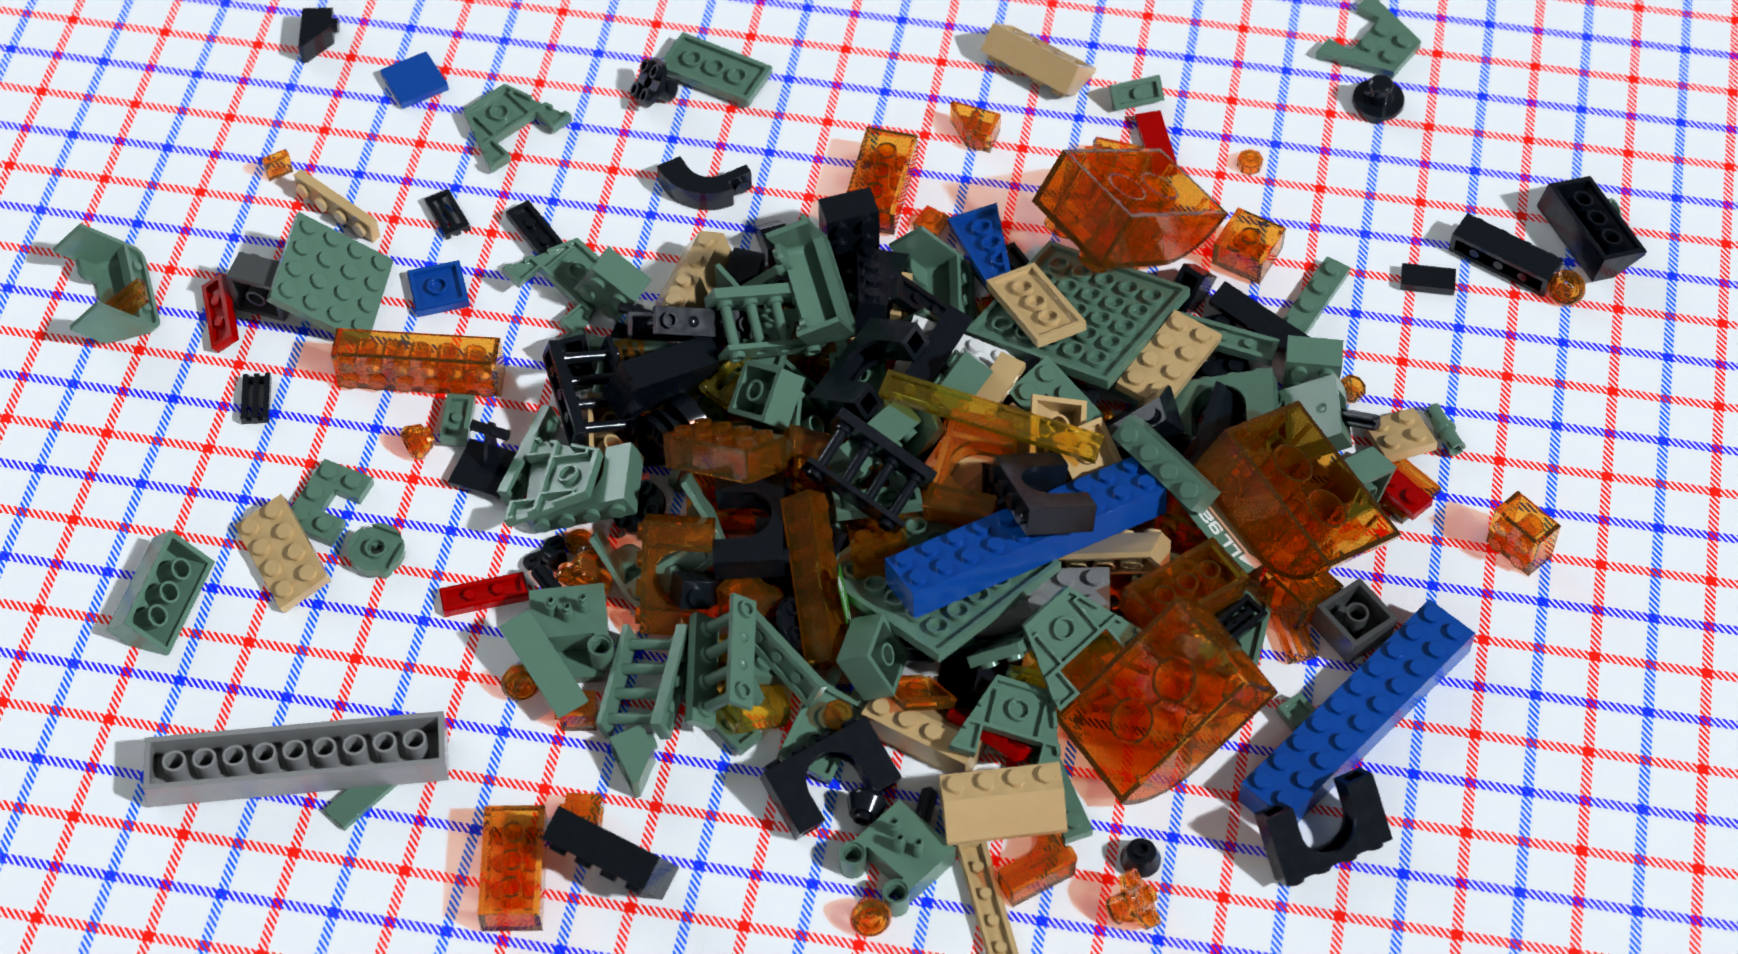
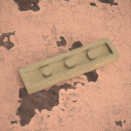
[294,169,380,243]

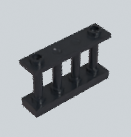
[628,305,753,346]
[542,335,641,446]
[800,407,938,534]

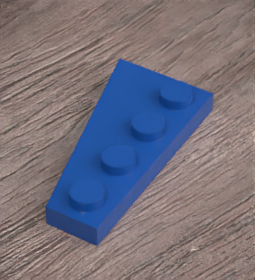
[948,202,1011,290]

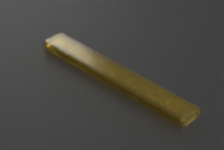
[878,369,1104,464]

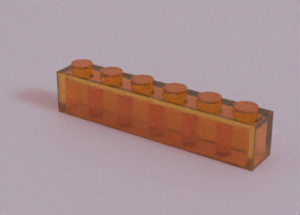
[780,489,847,670]

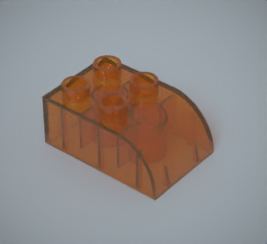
[1032,148,1228,273]
[1194,400,1401,580]
[1057,595,1278,805]

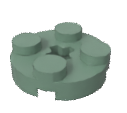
[348,523,406,579]

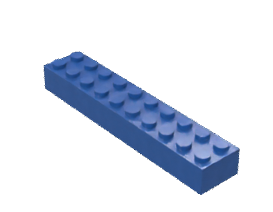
[884,456,1167,619]
[1238,599,1475,823]

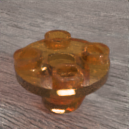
[556,546,614,595]
[1105,868,1161,930]

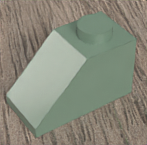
[609,724,658,799]

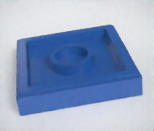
[380,51,449,109]
[407,260,470,317]

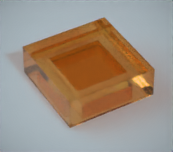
[262,149,293,181]

